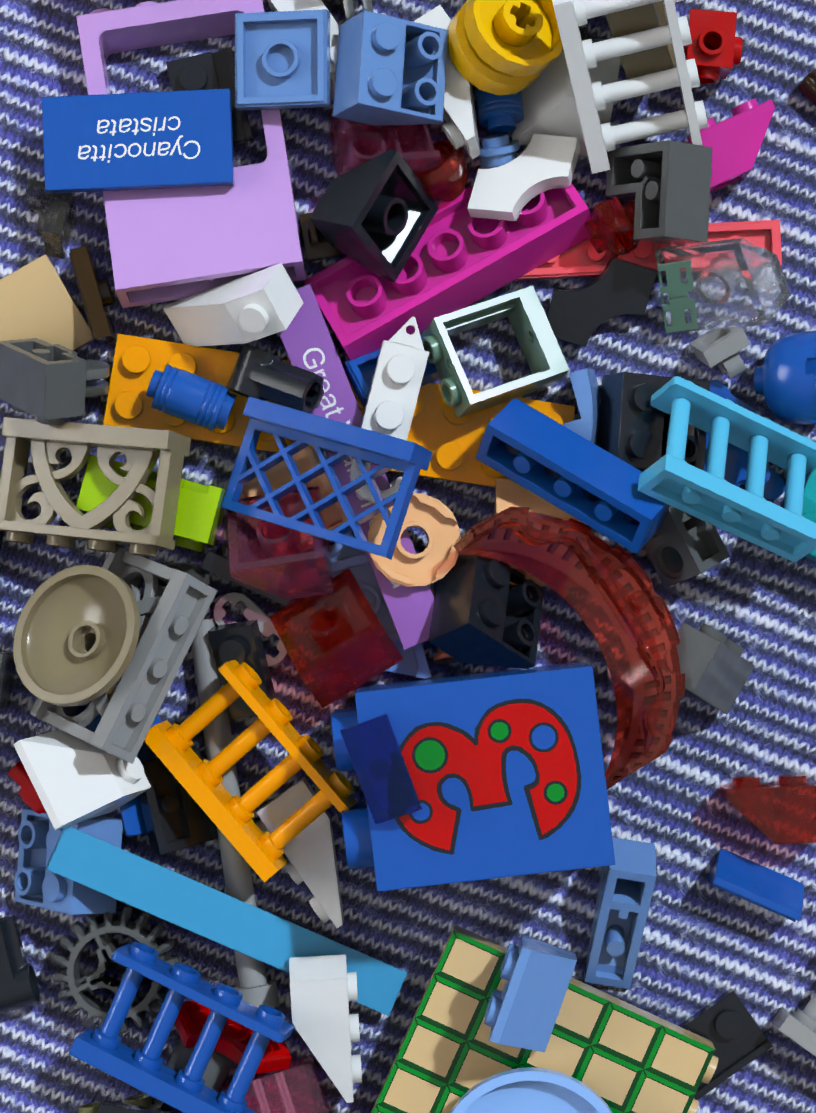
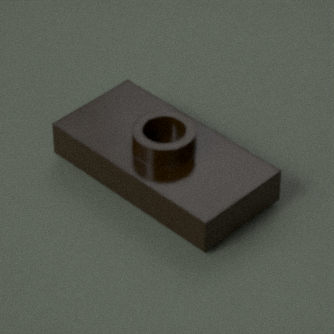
[69,245,117,345]

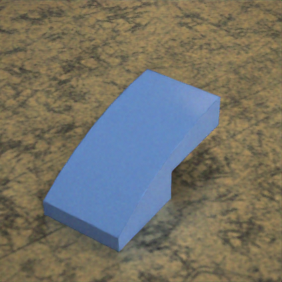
[563,368,600,445]

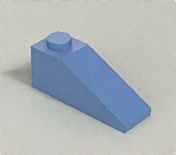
[584,837,657,989]

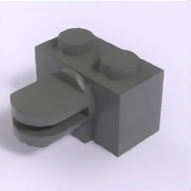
[0,338,110,425]
[655,621,755,715]

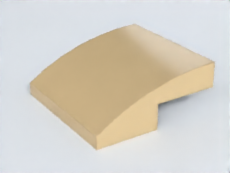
[0,254,94,351]

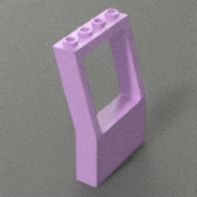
[76,0,306,308]

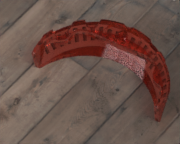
[454,507,685,790]

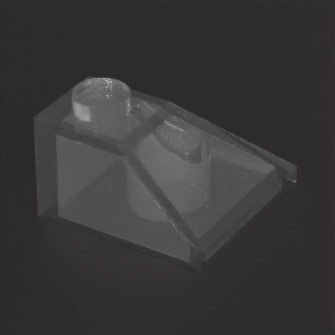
[658,238,791,331]

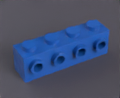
[475,398,670,554]

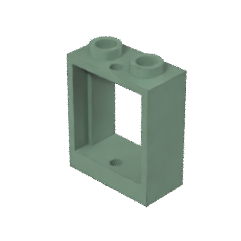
[422,285,570,418]

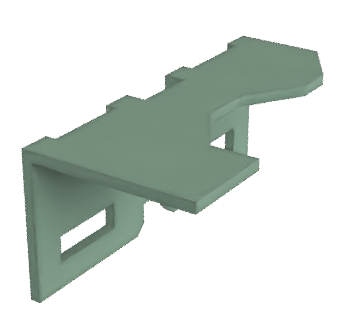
[654,246,698,333]

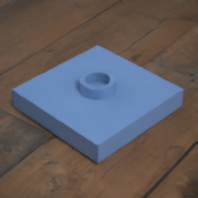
[235,9,331,111]

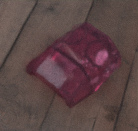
[329,111,441,177]

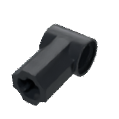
[227,344,324,413]
[0,915,40,1014]

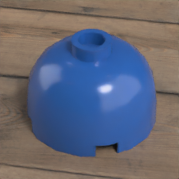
[754,331,816,425]

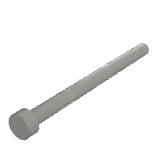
[191,618,280,1008]

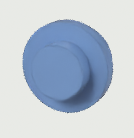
[477,133,520,168]

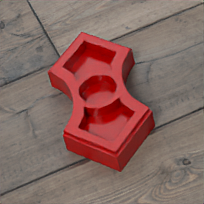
[174,1000,292,1074]

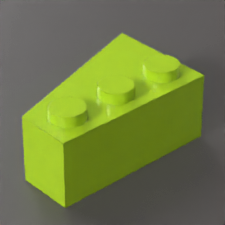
[76,454,226,552]

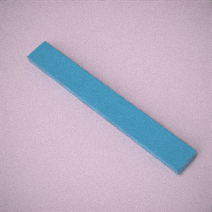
[45,826,407,1016]

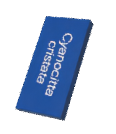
[42,88,235,194]

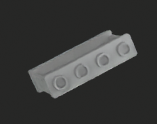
[30,546,217,764]

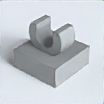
[689,320,750,379]

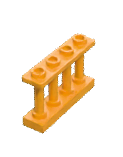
[144,659,357,883]

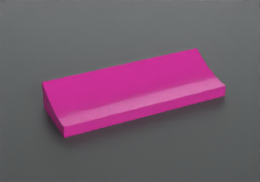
[304,183,597,360]

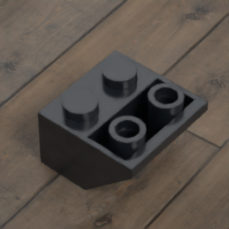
[597,372,710,472]
[428,547,544,669]

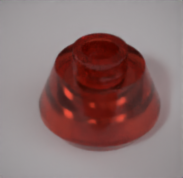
[409,141,469,201]

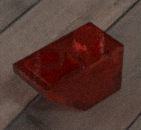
[720,774,816,844]

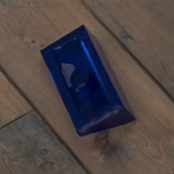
[340,713,422,825]

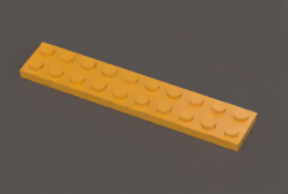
[103,333,575,488]

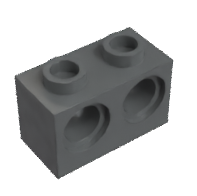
[644,506,730,588]

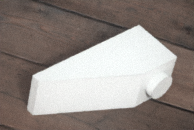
[163,263,304,347]

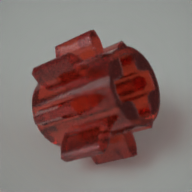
[584,197,639,258]

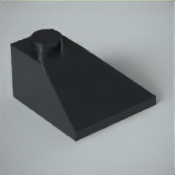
[309,149,439,282]

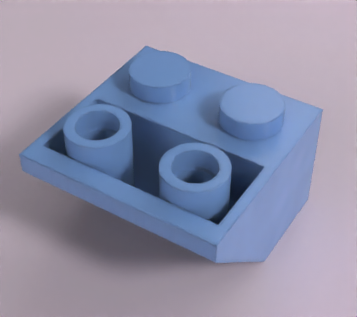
[333,10,449,126]
[14,809,123,915]
[484,934,577,1052]

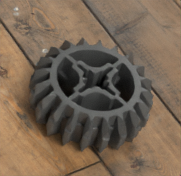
[53,906,180,1034]

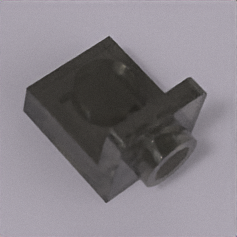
[26,180,77,259]

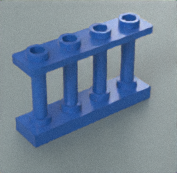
[69,942,295,1113]

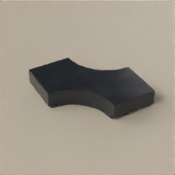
[546,256,658,347]

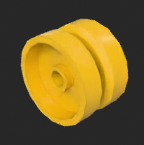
[448,0,563,96]

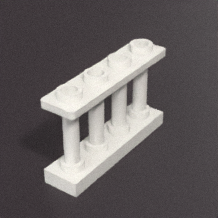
[552,0,708,174]

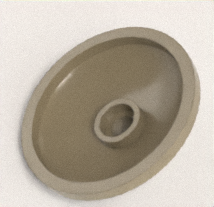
[13,565,140,706]

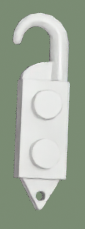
[350,317,429,503]

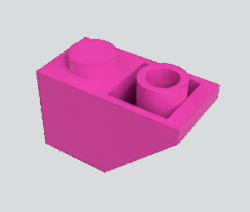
[683,99,775,193]

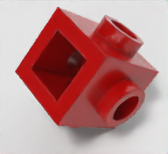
[683,9,743,84]

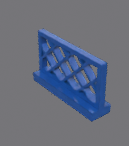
[221,397,433,560]

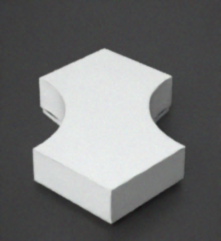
[467,134,581,221]

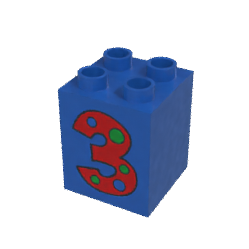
[331,662,615,892]

